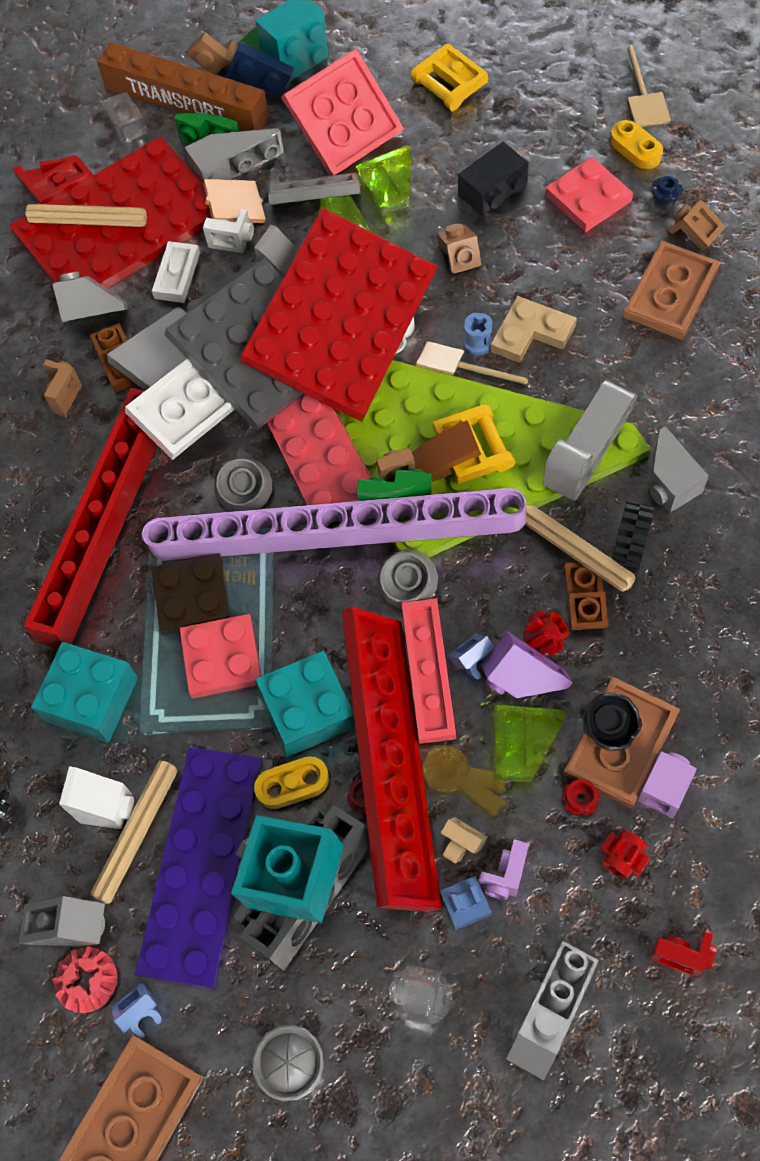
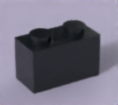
[458,141,529,216]

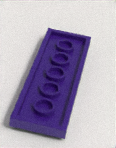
[135,747,263,990]

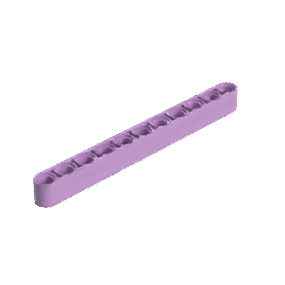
[142,488,526,561]

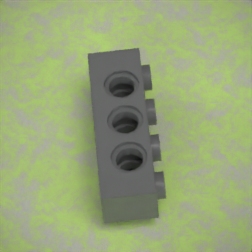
[233,805,370,971]

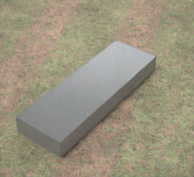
[268,173,360,205]

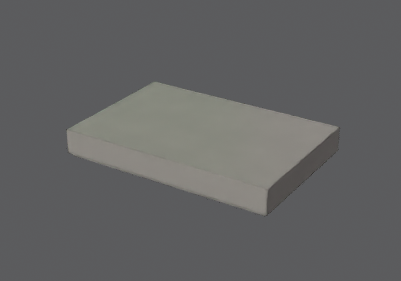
[107,307,187,391]

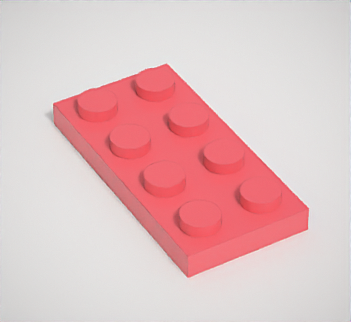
[267,394,372,505]

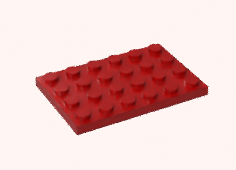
[9,136,212,289]
[240,207,438,422]

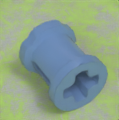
[463,313,493,356]

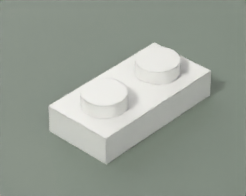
[152,241,200,303]

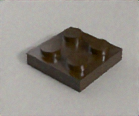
[151,553,231,636]

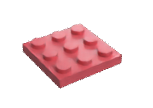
[281,49,404,176]

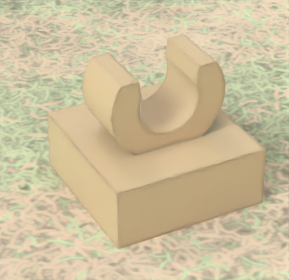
[441,817,488,864]

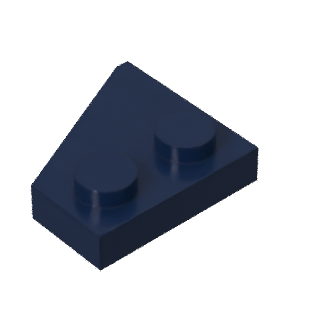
[224,42,294,95]

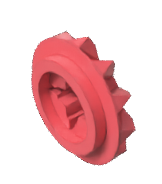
[52,946,117,1013]

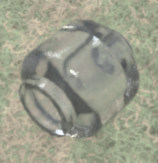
[389,966,452,1025]

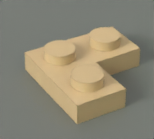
[491,296,577,363]

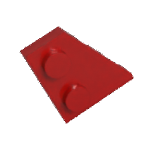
[13,155,93,204]

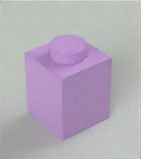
[637,751,697,819]

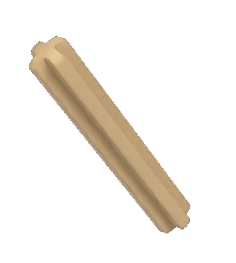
[25,204,147,227]
[525,505,635,592]
[91,760,177,904]

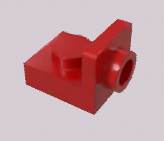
[649,930,717,978]

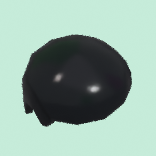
[583,692,641,751]

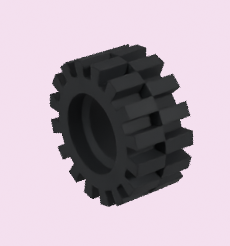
[611,500,655,569]

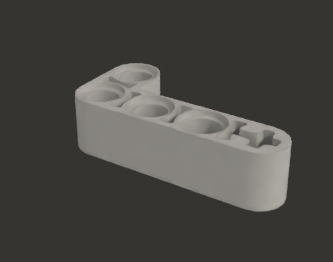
[543,380,637,501]

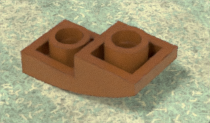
[90,323,137,394]
[412,420,482,482]
[564,562,608,630]

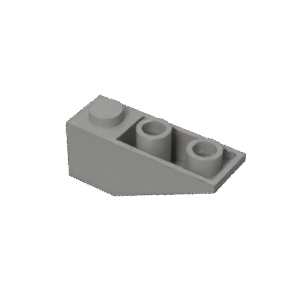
[184,128,284,182]
[506,941,599,1080]

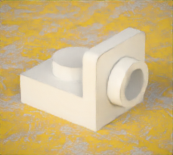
[203,209,254,253]

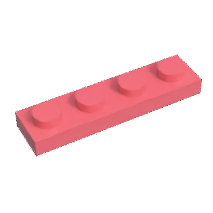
[401,598,456,744]

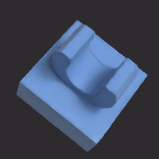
[447,634,495,680]
[440,876,492,930]
[110,981,162,1039]

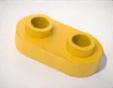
[610,120,663,169]
[254,756,329,809]

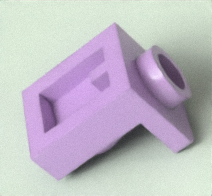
[479,840,529,900]

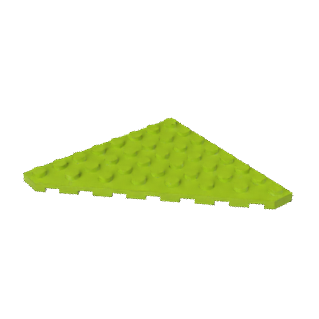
[337,360,651,557]

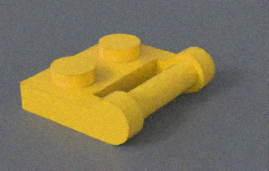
[410,43,488,111]
[433,405,516,484]

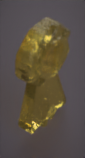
[422,745,508,818]

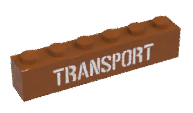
[97,42,269,132]

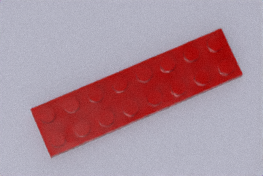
[342,606,442,912]

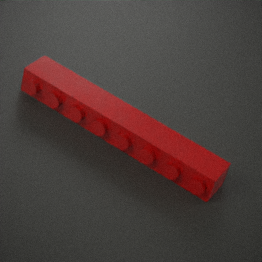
[24,388,157,648]

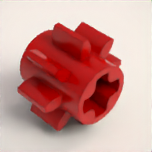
[523,609,569,656]
[599,830,650,880]

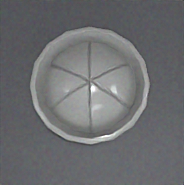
[214,458,272,512]
[377,549,438,609]
[252,1025,324,1101]

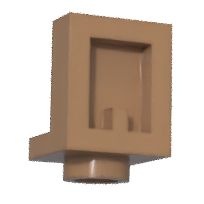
[668,199,726,251]
[42,359,82,417]

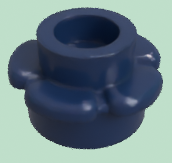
[652,176,683,205]

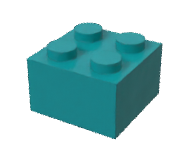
[255,0,329,83]
[31,642,138,743]
[255,651,354,758]
[231,815,344,924]

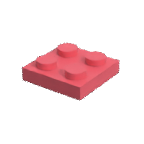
[545,157,633,233]
[180,614,262,699]

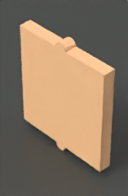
[203,179,266,223]

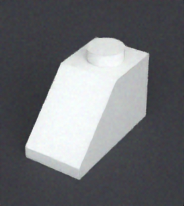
[59,767,134,830]

